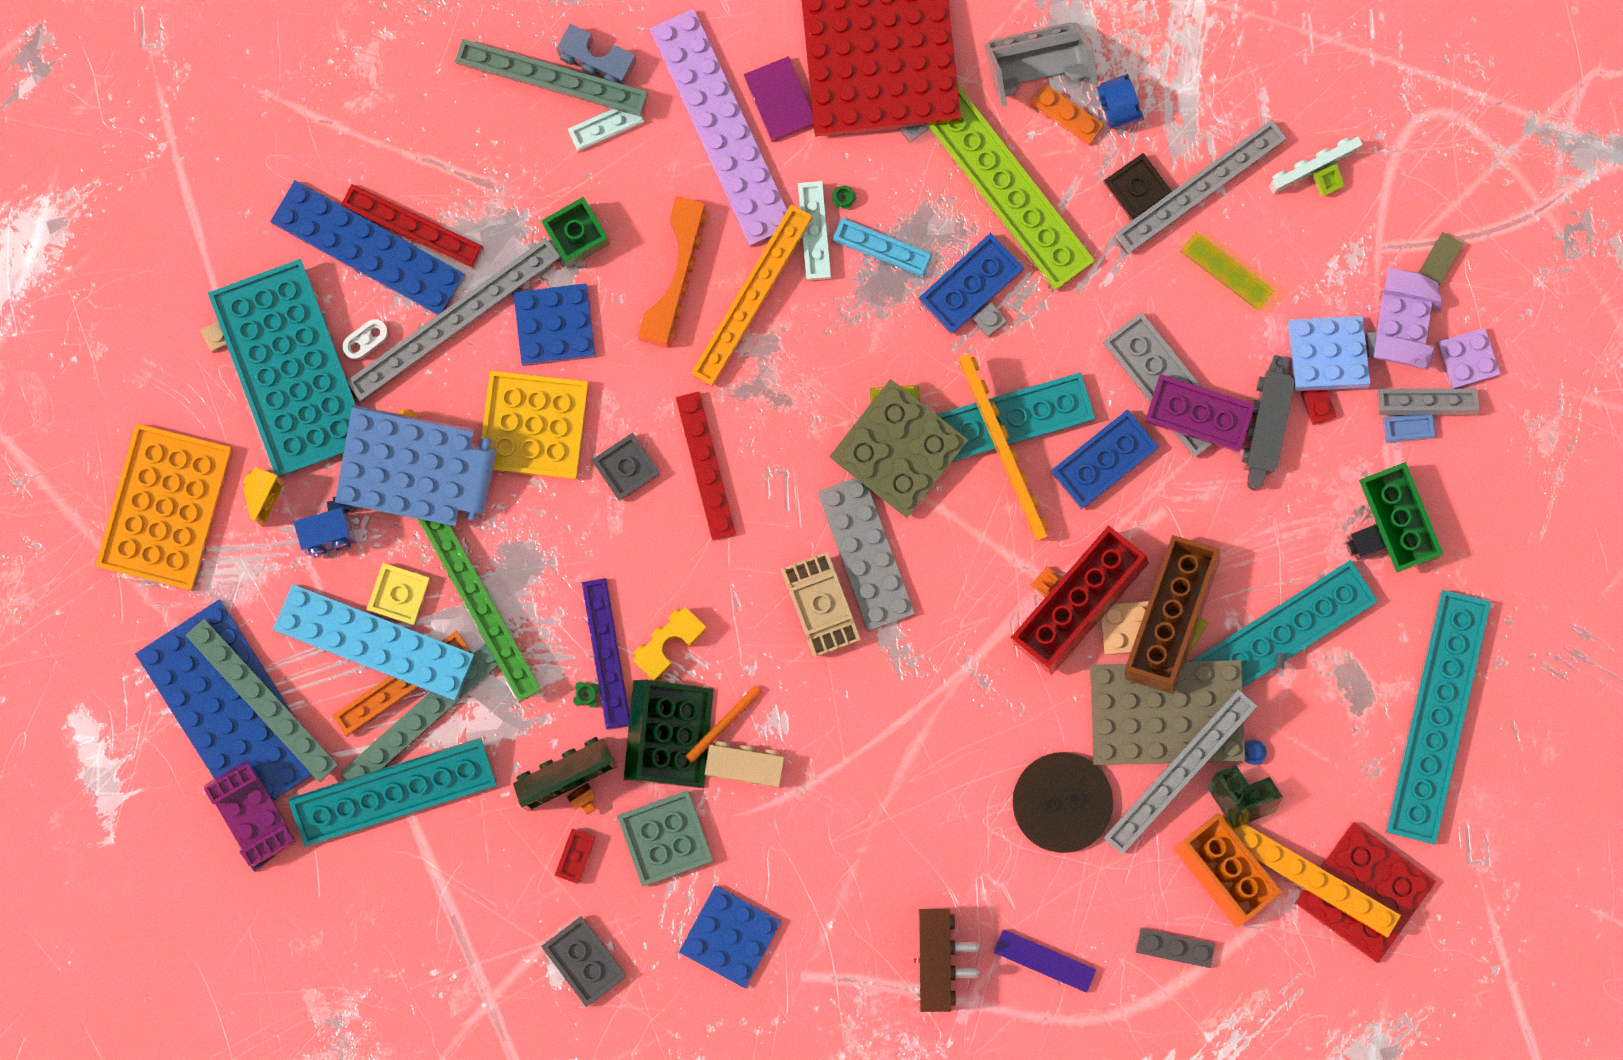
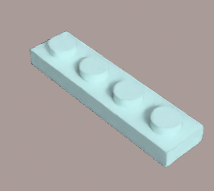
[1269,137,1363,195]
[798,181,831,281]

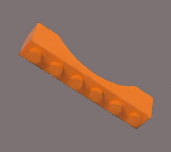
[638,196,709,348]

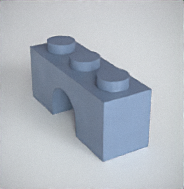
[556,23,636,85]

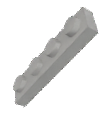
[1377,389,1479,415]

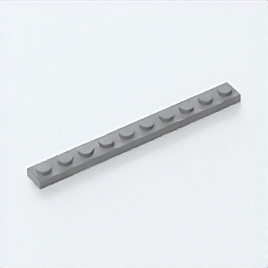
[347,238,561,403]

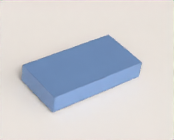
[1383,415,1436,443]

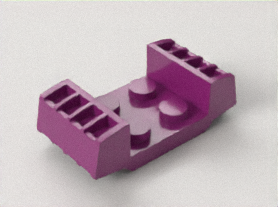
[204,760,296,868]

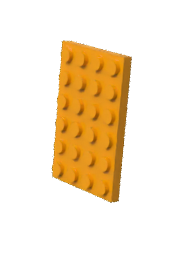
[95,423,232,591]

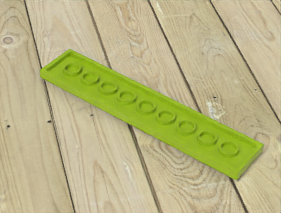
[927,85,1095,291]

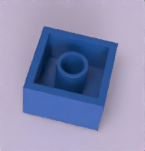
[293,507,356,558]

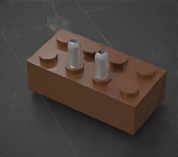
[914,909,980,1012]

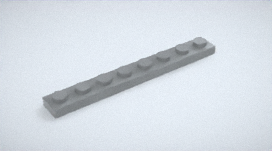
[1115,119,1287,254]
[1104,688,1257,855]

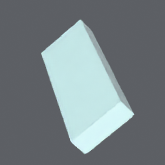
[568,109,645,152]

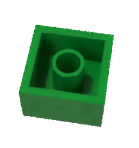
[541,196,610,269]

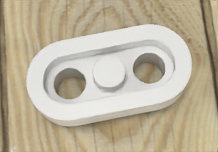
[343,319,388,360]

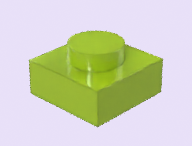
[1312,163,1345,196]

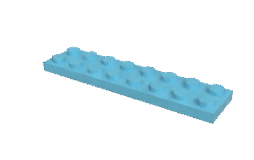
[273,584,475,702]

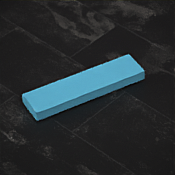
[832,218,932,278]

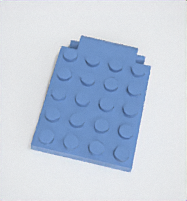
[335,405,497,526]

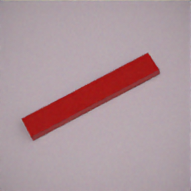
[341,184,484,269]

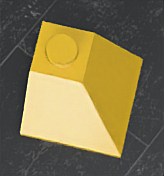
[243,467,285,527]

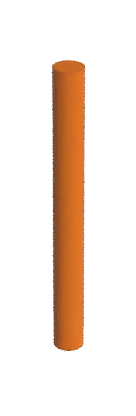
[686,685,762,763]

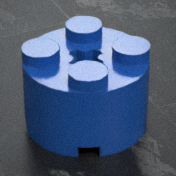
[1096,74,1144,130]

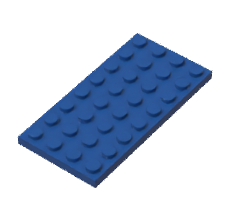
[135,599,312,801]

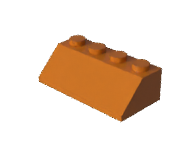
[1173,813,1282,928]

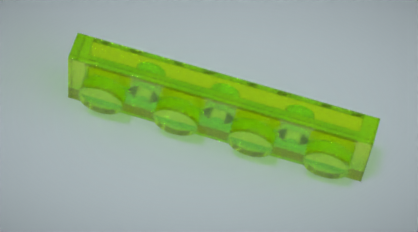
[1180,231,1274,311]

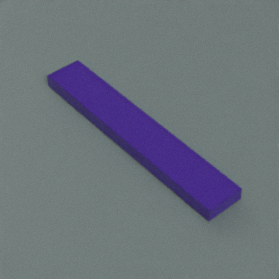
[582,578,630,730]

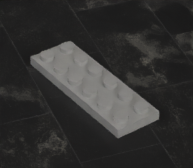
[1102,312,1212,458]
[817,478,915,632]

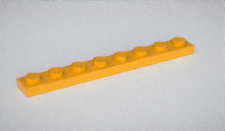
[691,204,813,387]
[957,353,1048,540]
[1222,812,1401,938]

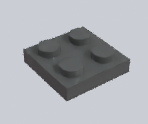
[592,432,660,502]

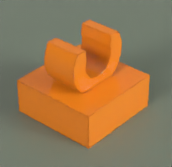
[1031,566,1062,598]
[567,783,596,815]

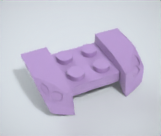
[1373,268,1441,371]

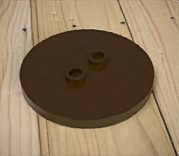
[1012,752,1113,853]

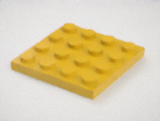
[481,371,589,480]

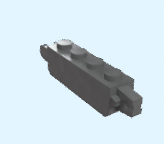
[1241,355,1295,491]

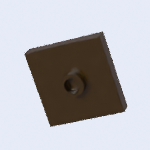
[1103,153,1172,221]

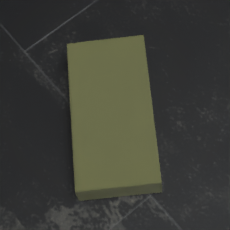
[1418,232,1463,286]

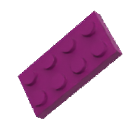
[1145,374,1255,453]

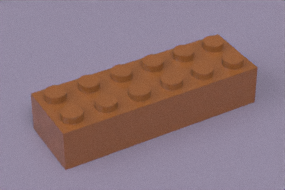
[1125,535,1220,694]

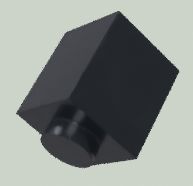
[1346,524,1386,560]

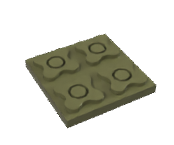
[829,379,968,518]

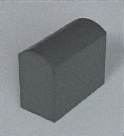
[1274,653,1285,670]

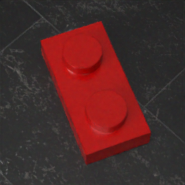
[1300,390,1337,426]
[554,828,596,884]

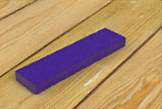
[993,929,1097,993]

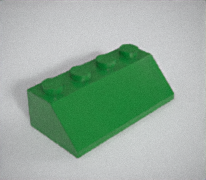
[1359,462,1444,573]

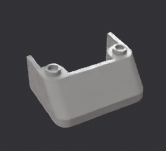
[985,23,1098,106]

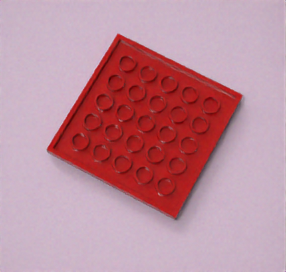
[801,0,961,137]

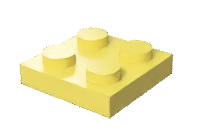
[367,563,431,626]

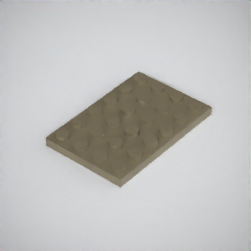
[1090,660,1245,765]

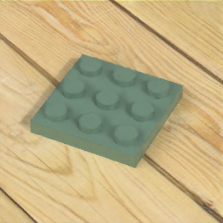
[617,790,713,887]

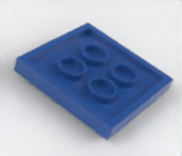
[513,283,596,366]
[679,886,781,988]

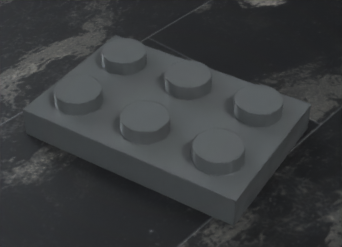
[541,916,627,1007]

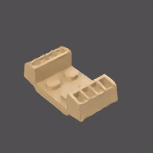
[781,552,861,657]

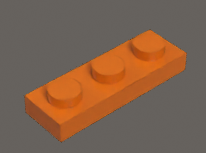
[1030,83,1104,146]

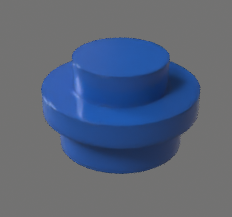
[1244,740,1267,765]

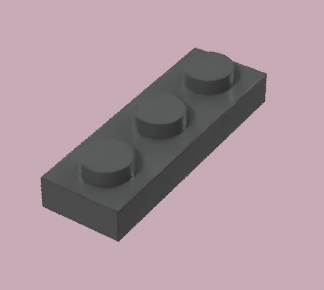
[1135,928,1215,968]

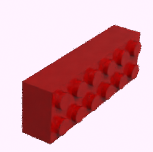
[1010,525,1149,676]

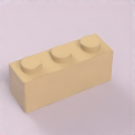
[705,741,784,788]

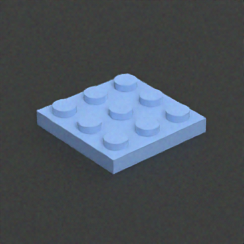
[1288,316,1370,391]

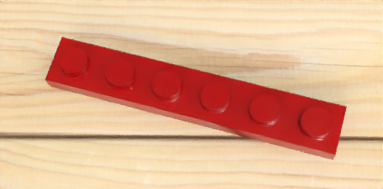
[676,391,736,541]

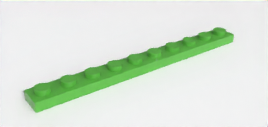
[417,519,541,703]

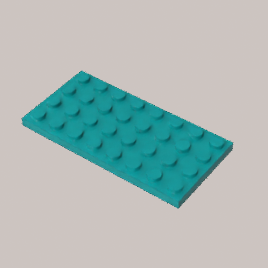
[207,259,356,477]

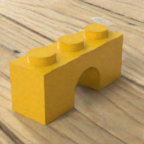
[633,607,707,681]

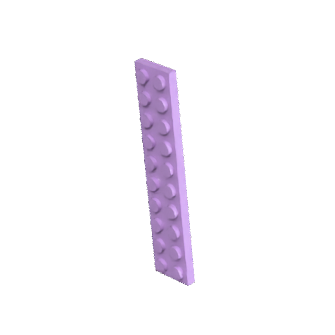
[650,9,787,247]

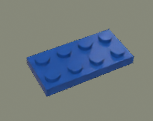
[918,232,1024,335]
[1050,409,1159,510]

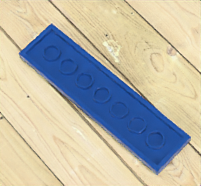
[270,180,465,315]

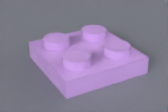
[1436,328,1500,389]

